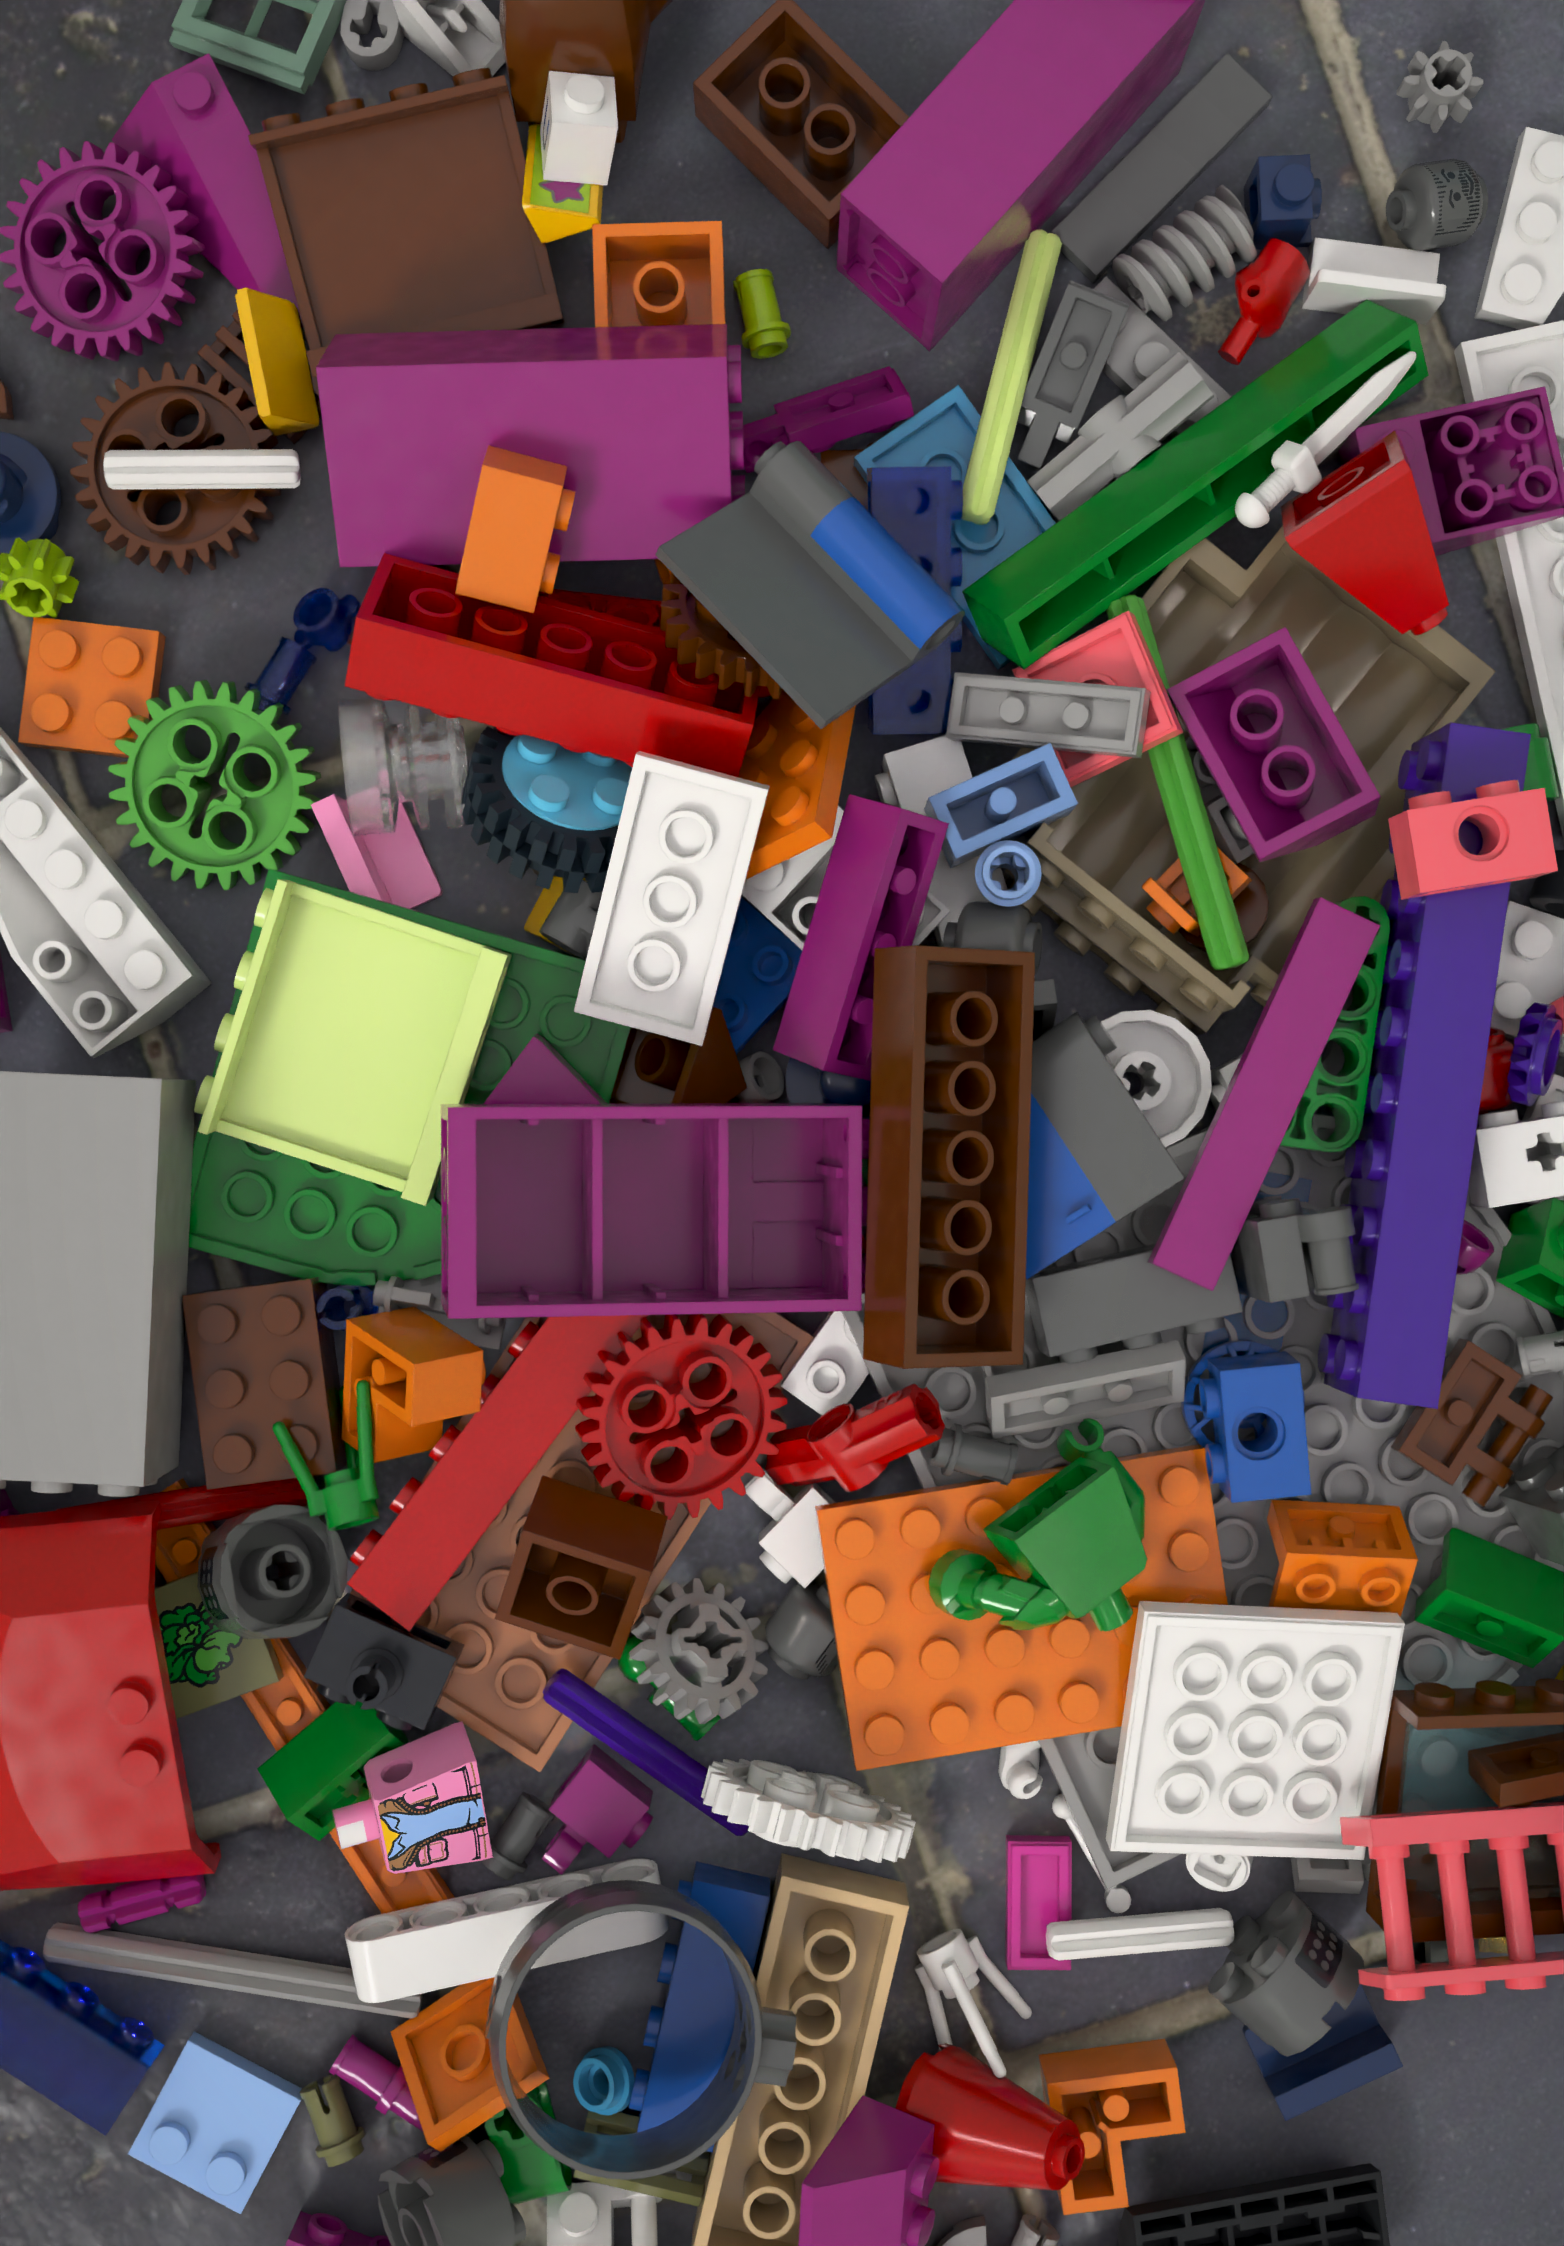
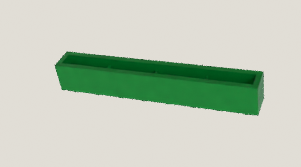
[962,300,1429,669]

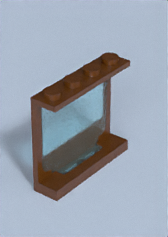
[1366,1678,1564,1942]

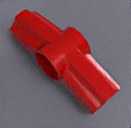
[765,1383,945,1492]

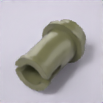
[299,2074,366,2167]

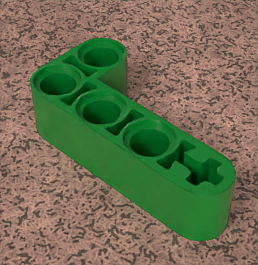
[1279,896,1390,1152]

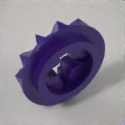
[1507,1002,1563,1107]

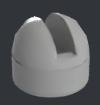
[734,1051,784,1103]

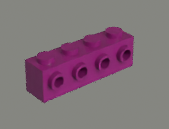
[773,794,949,1081]

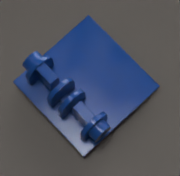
[713,897,802,1055]

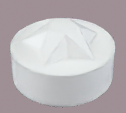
[1186,1854,1253,1892]

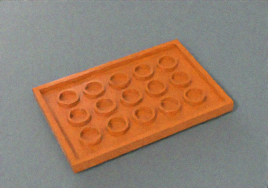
[815,1444,1228,1771]

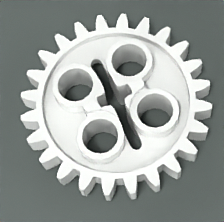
[701,1759,916,1863]

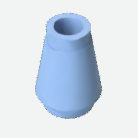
[975,840,1042,907]

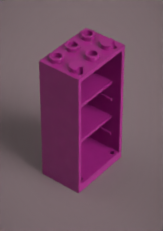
[836,0,1205,352]
[316,324,745,567]
[441,1103,870,1319]

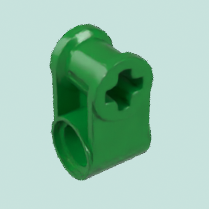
[485,2081,572,2205]

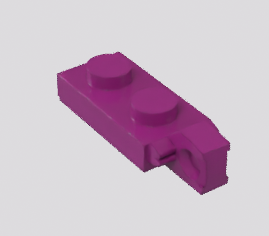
[743,366,914,473]

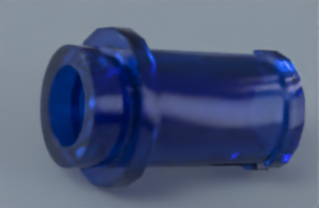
[244,636,317,716]
[317,1285,378,1331]

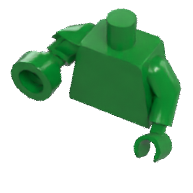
[929,1418,1147,1631]

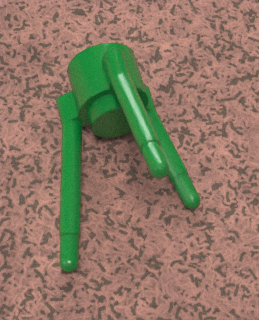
[272,1380,380,1531]

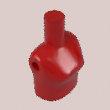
[1218,238,1311,365]

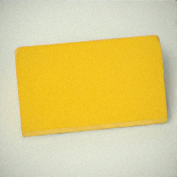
[235,288,320,436]

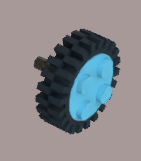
[461,726,632,893]

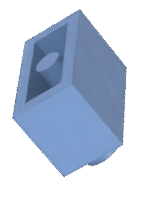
[924,743,1078,868]

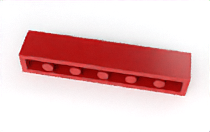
[347,1315,649,1632]

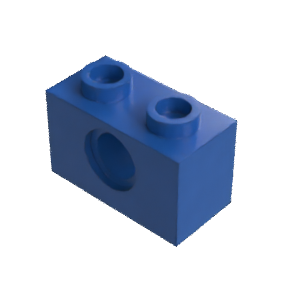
[1199,1351,1312,1503]

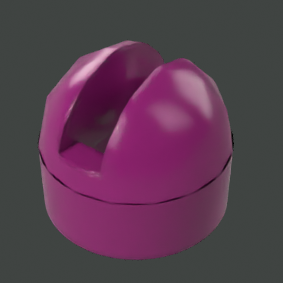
[1456,1220,1494,1275]

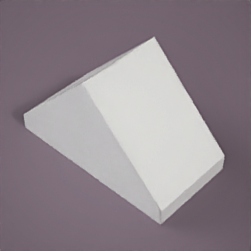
[392,0,505,77]

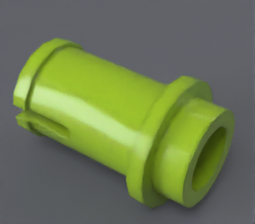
[733,269,791,359]

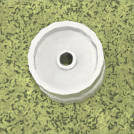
[1101,1010,1212,1147]

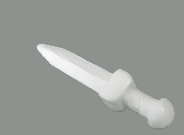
[1235,351,1416,528]

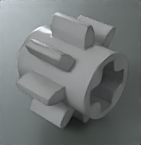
[1397,41,1484,133]

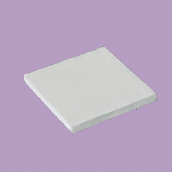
[1105,1601,1405,1860]

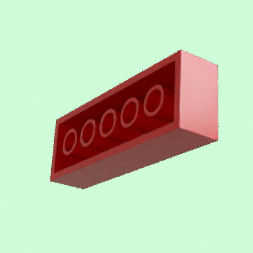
[345,553,760,777]

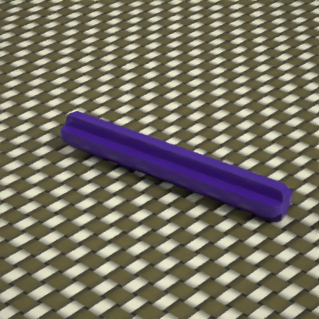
[542,1668,749,1836]

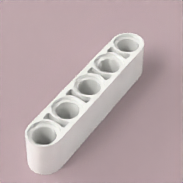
[345,1858,669,2003]

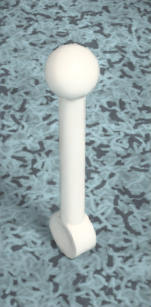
[1052,1794,1131,1913]

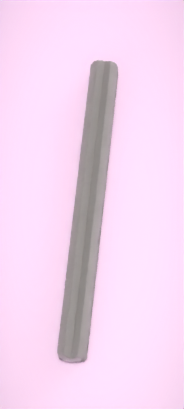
[43,1922,424,2019]

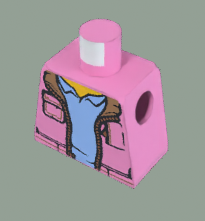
[332,1721,493,1874]

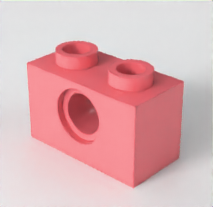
[1388,780,1558,900]

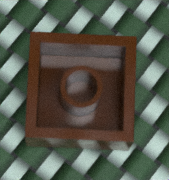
[495,1475,668,1660]

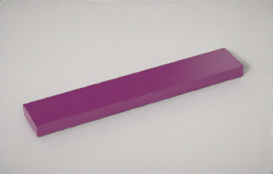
[1148,897,1380,1291]

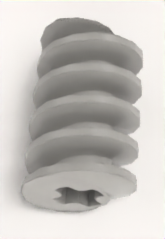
[1112,185,1257,322]

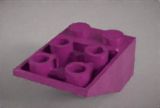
[1338,386,1564,556]

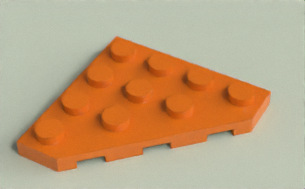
[738,688,856,880]

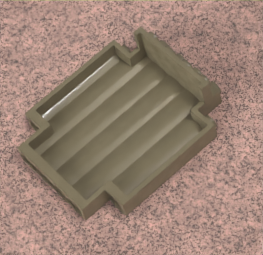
[1003,526,1496,1035]

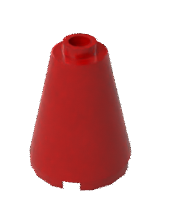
[895,2043,1085,2190]

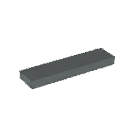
[1051,53,1273,284]

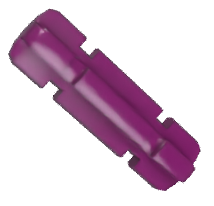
[78,1875,206,1933]

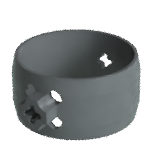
[485,1880,797,2180]

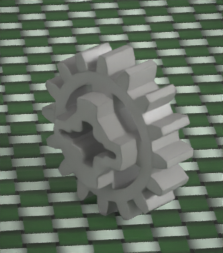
[629,1578,769,1724]

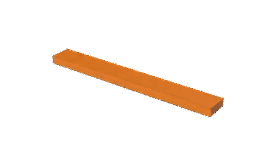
[155,1478,455,1914]

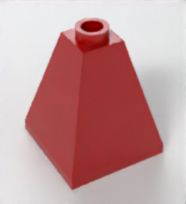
[1281,430,1449,635]

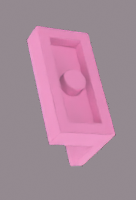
[311,781,442,909]

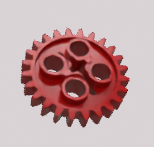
[575,1314,788,1520]

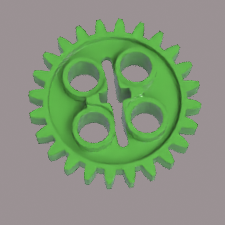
[108,680,321,890]

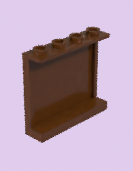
[248,68,564,378]

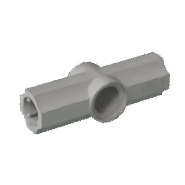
[1027,351,1214,521]

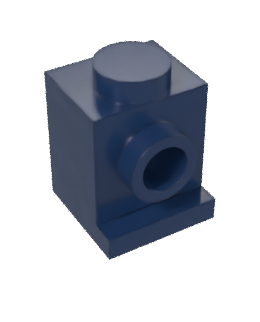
[1244,154,1322,249]

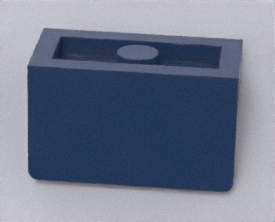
[1242,1984,1403,2121]

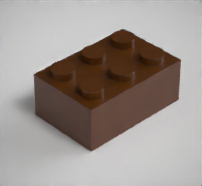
[693,0,909,249]
[182,1277,347,1490]

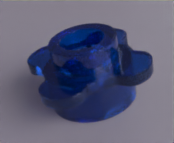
[293,588,361,652]

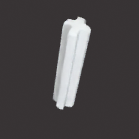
[103,449,301,489]
[1046,1908,1234,1961]

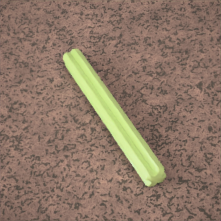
[957,229,1062,525]

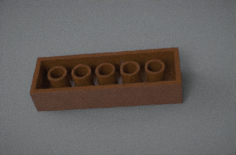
[863,945,1035,1369]

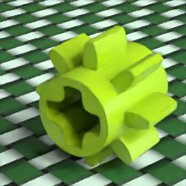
[0,537,80,618]

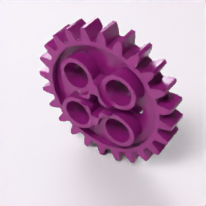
[0,141,205,361]

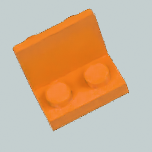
[1267,1500,1418,1617]

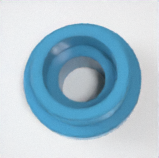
[573,2046,635,2115]

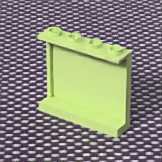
[194,879,512,1206]

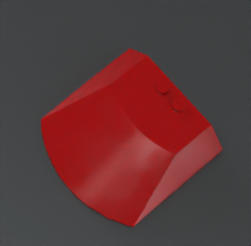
[0,1500,222,1891]

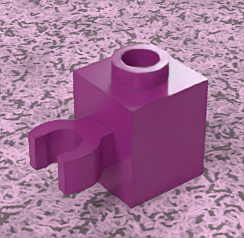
[541,1744,653,1875]

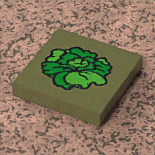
[155,1572,284,1719]

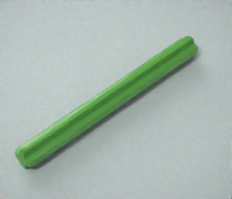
[1106,594,1249,971]

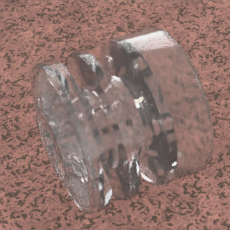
[338,696,468,836]

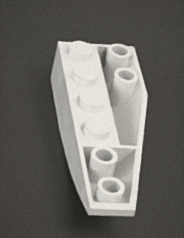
[0,727,212,1058]

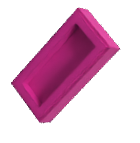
[1005,1835,1072,1970]

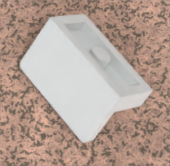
[1302,237,1447,325]

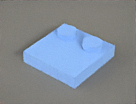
[128,2031,302,2214]

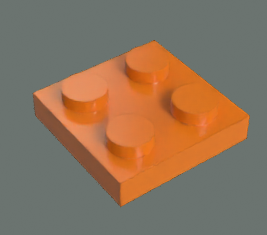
[18,617,166,758]
[391,1977,550,2152]

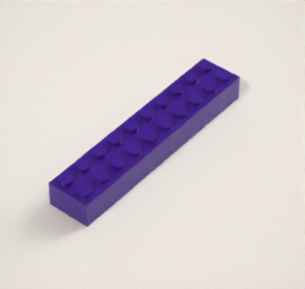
[1318,722,1531,1409]

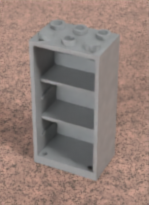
[0,1071,196,1497]

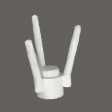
[914,1929,1032,2078]

